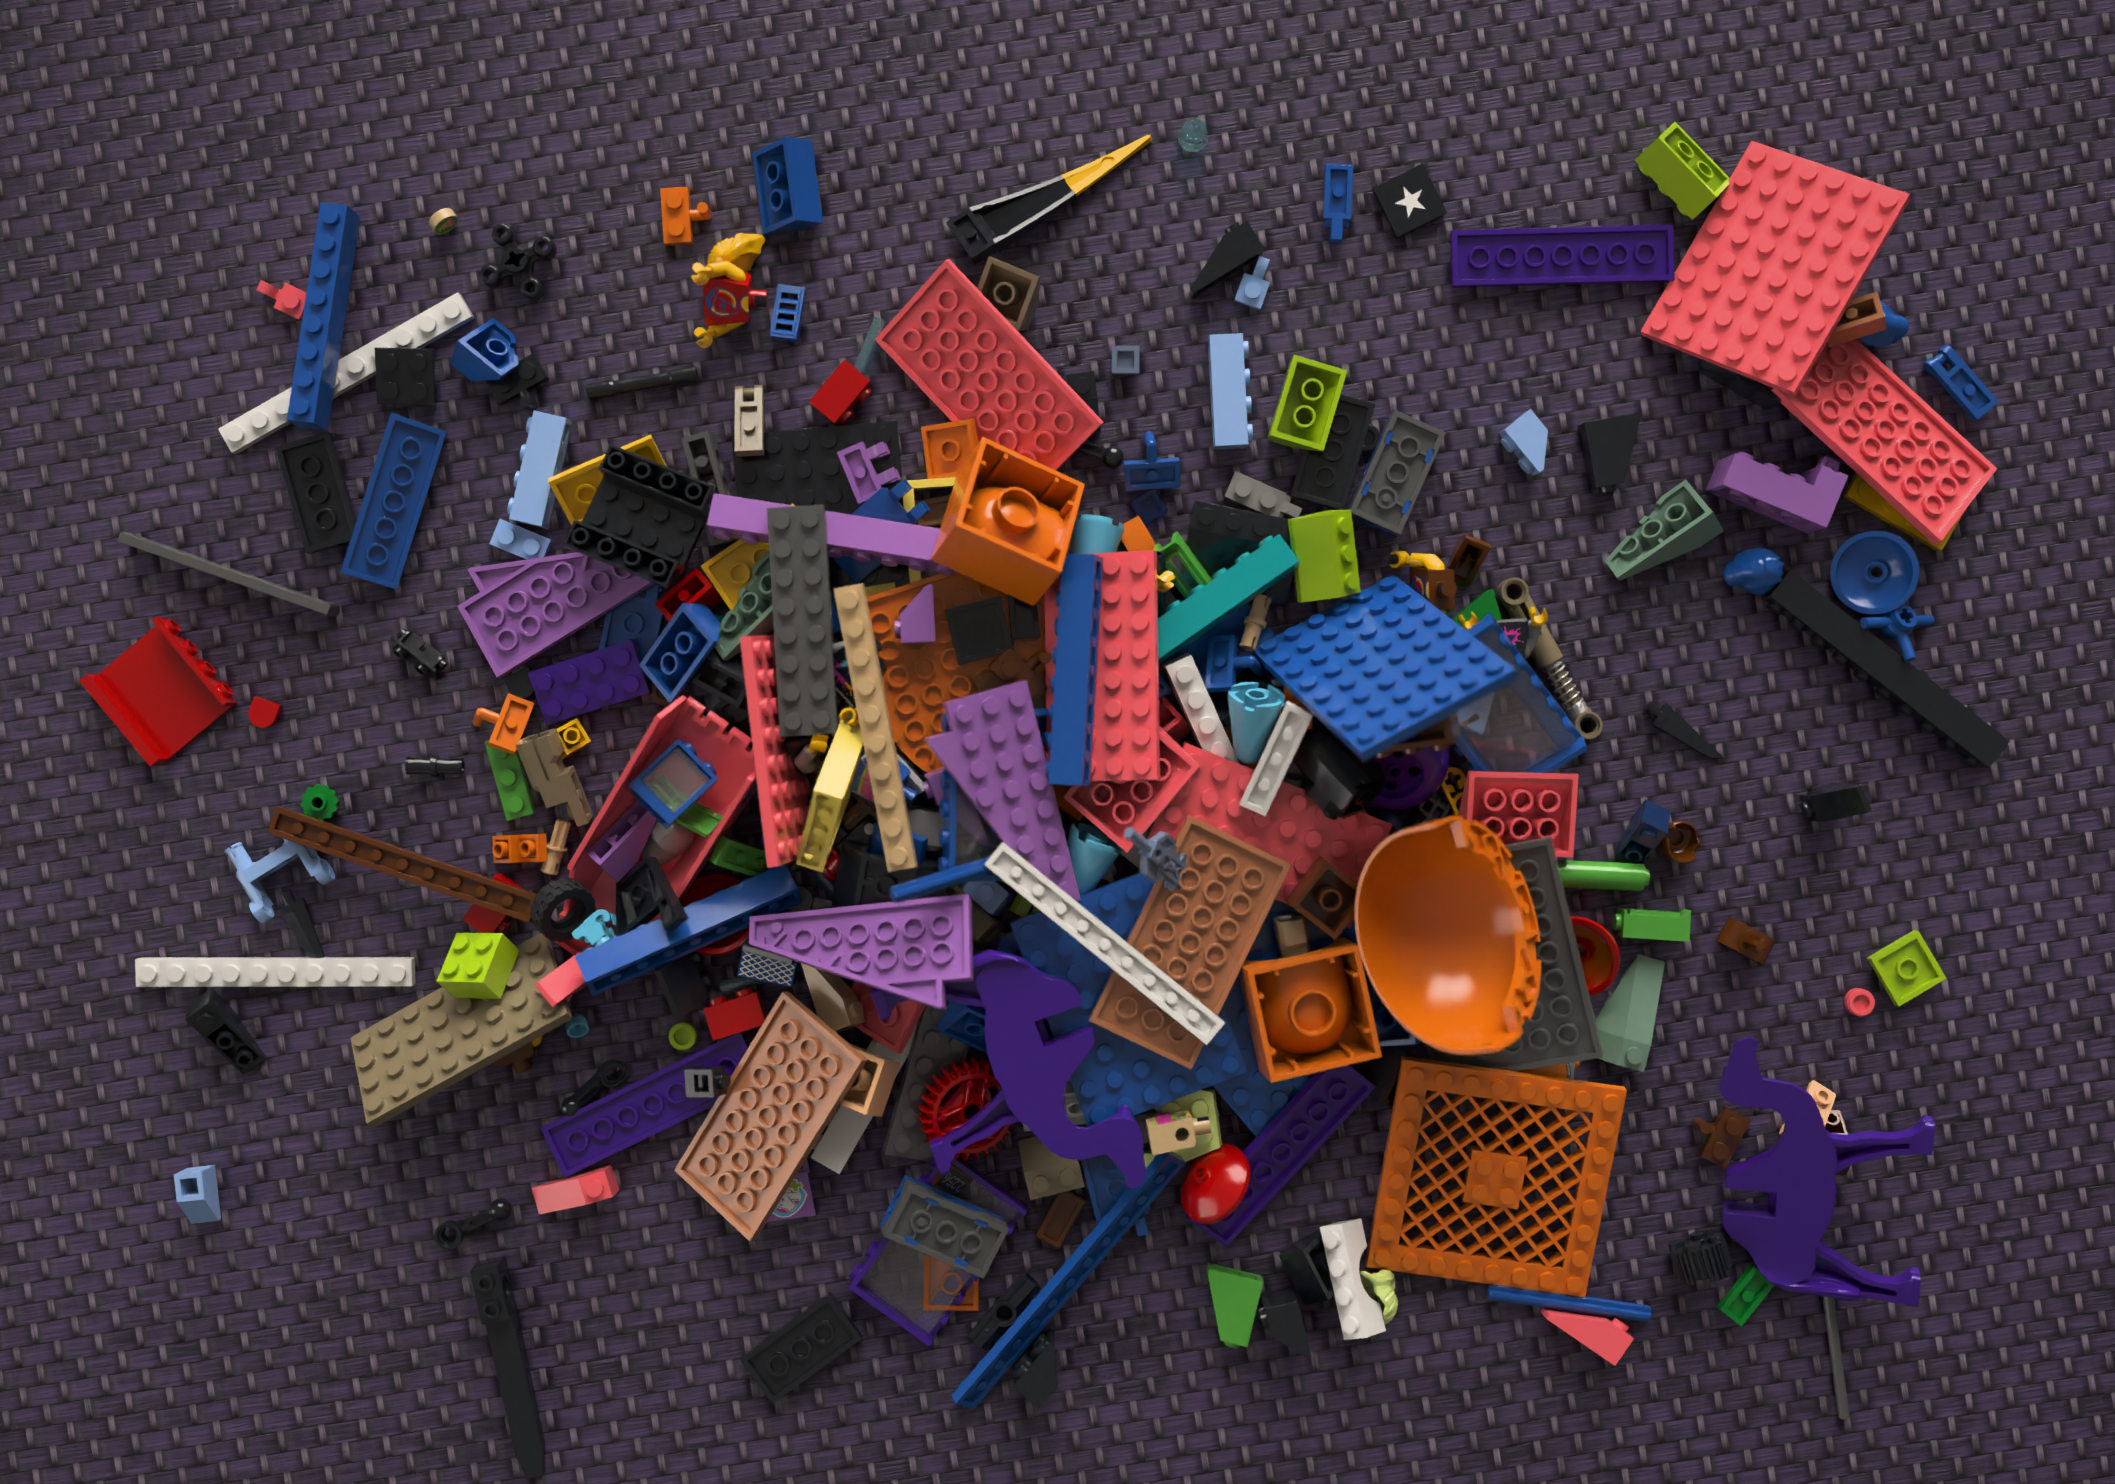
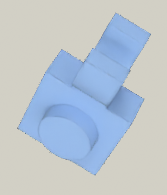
[1234,256,1270,310]

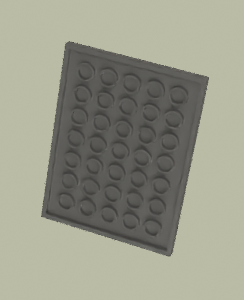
[1426,836,1603,1071]

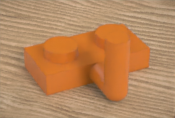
[660,187,712,246]
[472,693,535,755]

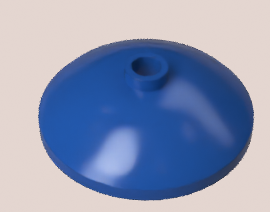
[1830,531,1920,614]

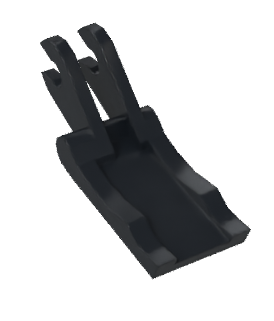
[1008,595,1040,640]

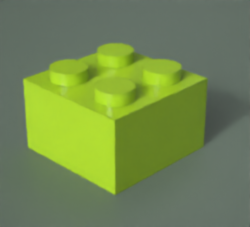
[437,933,520,999]

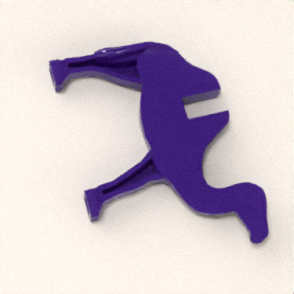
[870,950,1146,1189]
[1720,1037,1935,1307]

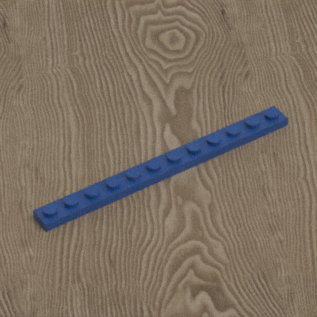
[951,1152,1186,1410]

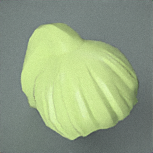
[1360,1269,1398,1324]

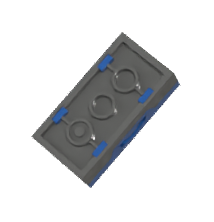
[1348,410,1446,538]
[880,1175,1009,1279]

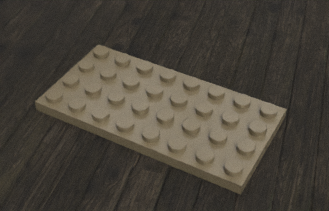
[350,933,572,1128]

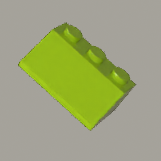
[1635,122,1730,220]
[1267,355,1347,452]
[1288,509,1361,603]

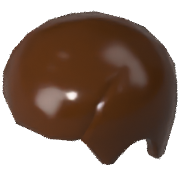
[1659,819,1701,864]

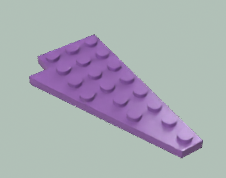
[457,552,654,678]
[925,680,1081,901]
[749,894,973,1010]

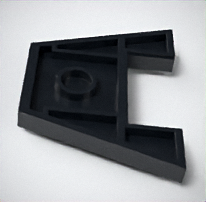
[616,856,688,936]

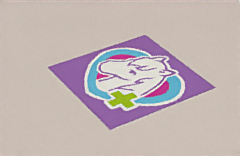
[767,1172,816,1222]

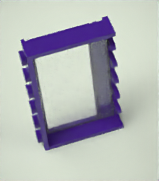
[848,1156,1028,1346]

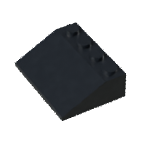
[1180,500,1294,607]

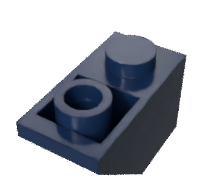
[1615,799,1671,863]

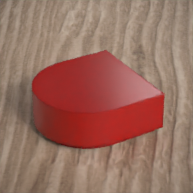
[248,696,283,728]

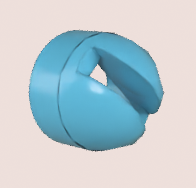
[565,1013,589,1038]

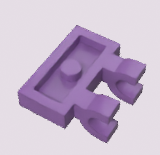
[837,441,901,505]

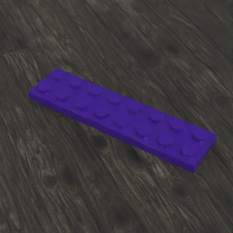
[1450,224,1675,288]
[541,1032,749,1178]
[1185,1064,1376,1247]

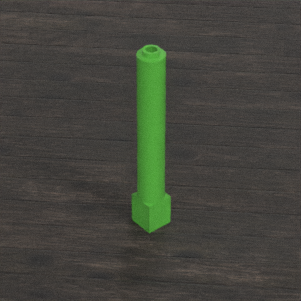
[1557,860,1650,891]

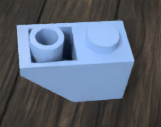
[1499,409,1548,476]
[174,1165,221,1224]

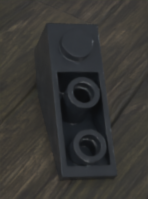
[185,988,266,1075]

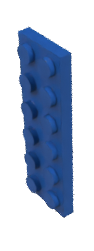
[340,413,447,589]

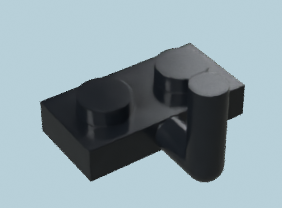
[485,353,549,412]

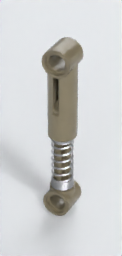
[1495,577,1603,739]

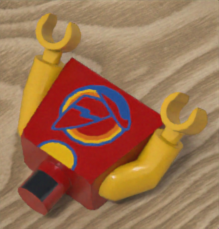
[691,261,768,348]

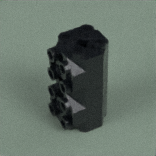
[1275,706,1386,820]

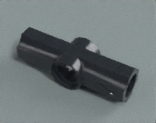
[968,1271,1041,1351]

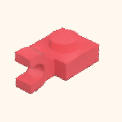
[256,280,306,321]

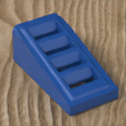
[769,284,806,343]

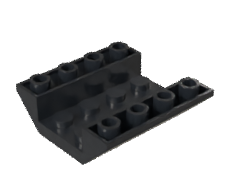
[563,444,714,588]
[831,839,948,908]

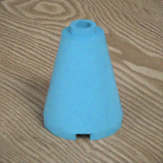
[1070,514,1125,554]
[1228,682,1285,764]
[1067,823,1122,895]

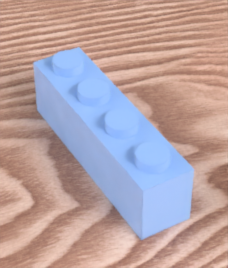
[1208,333,1253,450]
[507,411,573,529]

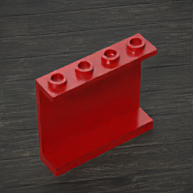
[79,617,238,766]

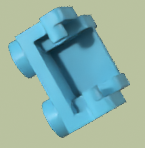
[572,909,616,947]

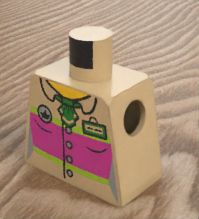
[1144,1110,1211,1155]

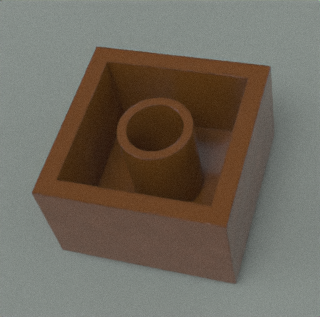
[1285,856,1358,940]

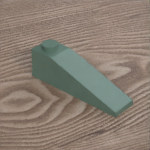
[1605,480,1724,581]
[714,551,774,661]
[1595,954,1665,1072]

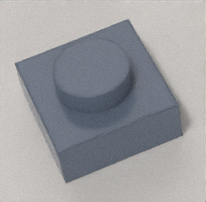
[1111,346,1139,375]

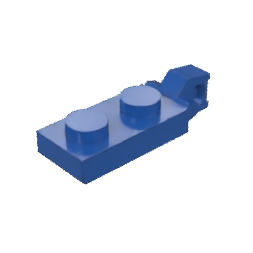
[1322,164,1353,244]

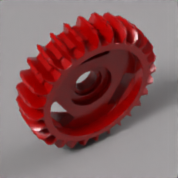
[918,1057,1018,1161]

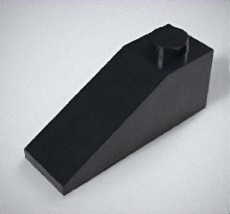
[1189,221,1265,299]
[1799,783,1872,822]

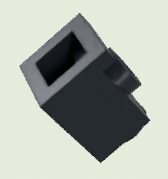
[684,1065,731,1098]

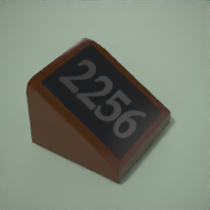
[931,1163,973,1198]

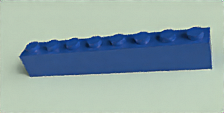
[287,203,361,431]
[1046,554,1103,786]
[575,864,802,997]

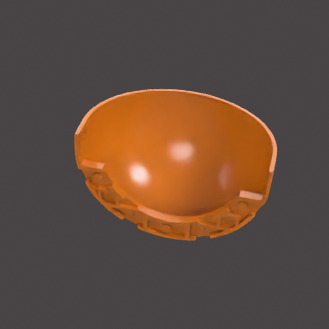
[1355,816,1541,1055]

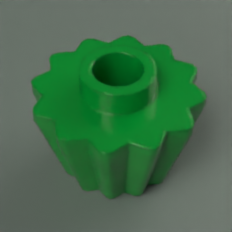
[300,784,340,821]

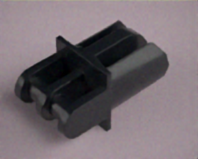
[1404,796,1451,829]

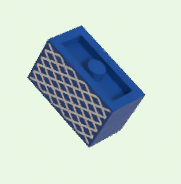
[737,951,799,987]

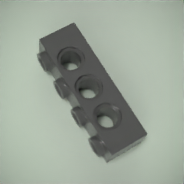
[681,431,739,549]

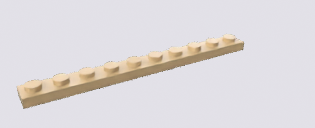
[834,583,918,872]

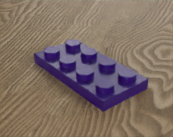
[528,639,652,725]

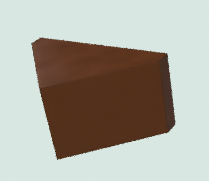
[1446,534,1492,588]

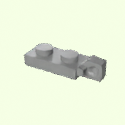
[1224,471,1302,518]

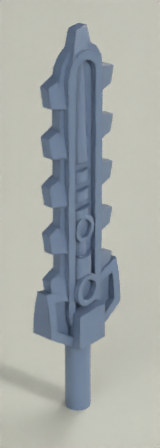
[1124,827,1188,891]

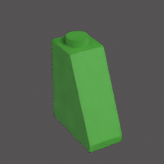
[1206,1262,1263,1348]

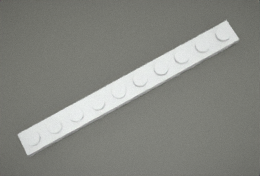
[218,292,474,454]
[984,841,1225,1045]
[135,957,415,987]

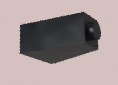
[1578,412,1640,494]

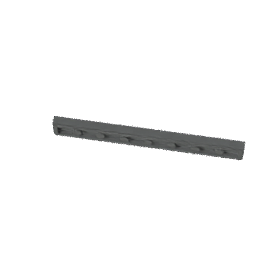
[117,531,340,617]

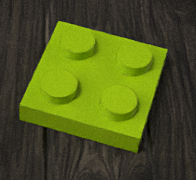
[1867,930,1947,1006]

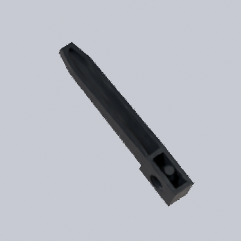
[470,1256,545,1479]

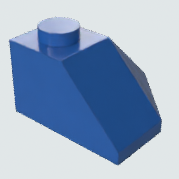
[450,318,519,381]

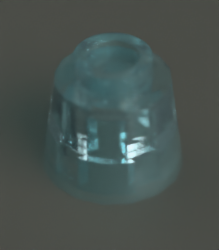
[1178,118,1208,152]

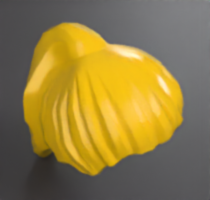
[707,233,765,273]

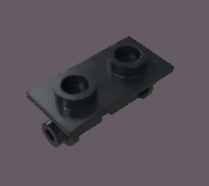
[391,629,448,681]

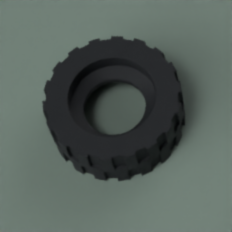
[530,878,596,942]

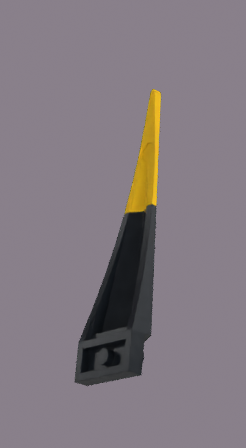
[946,135,1152,265]

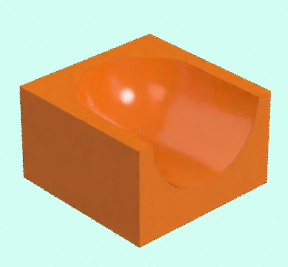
[931,437,1085,606]
[1238,937,1382,1083]

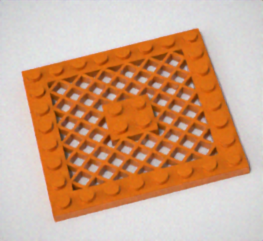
[1365,1056,1627,1297]

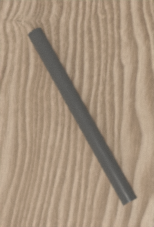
[1822,1296,1850,1419]

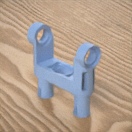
[225,839,335,923]

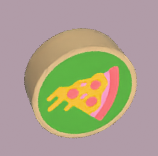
[429,208,458,235]

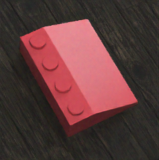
[1063,726,1200,853]
[1458,771,1579,858]

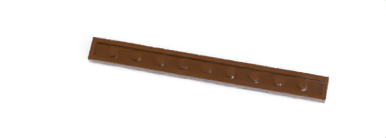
[267,806,536,923]

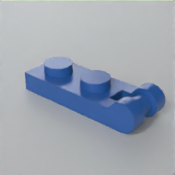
[1923,345,1999,421]

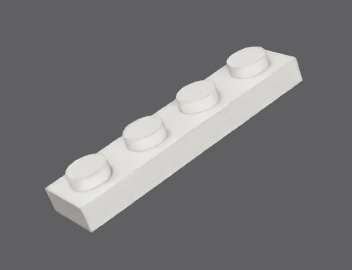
[1239,701,1313,816]

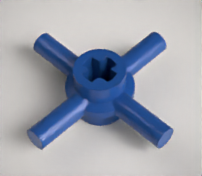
[1860,605,1935,662]

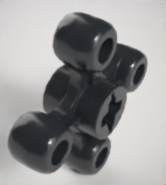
[479,223,557,301]

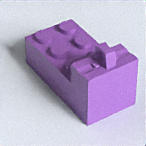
[1705,452,1848,533]

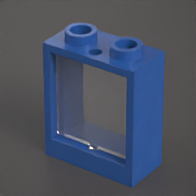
[627,739,718,829]

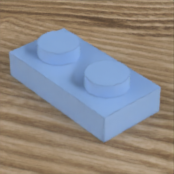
[489,519,553,559]

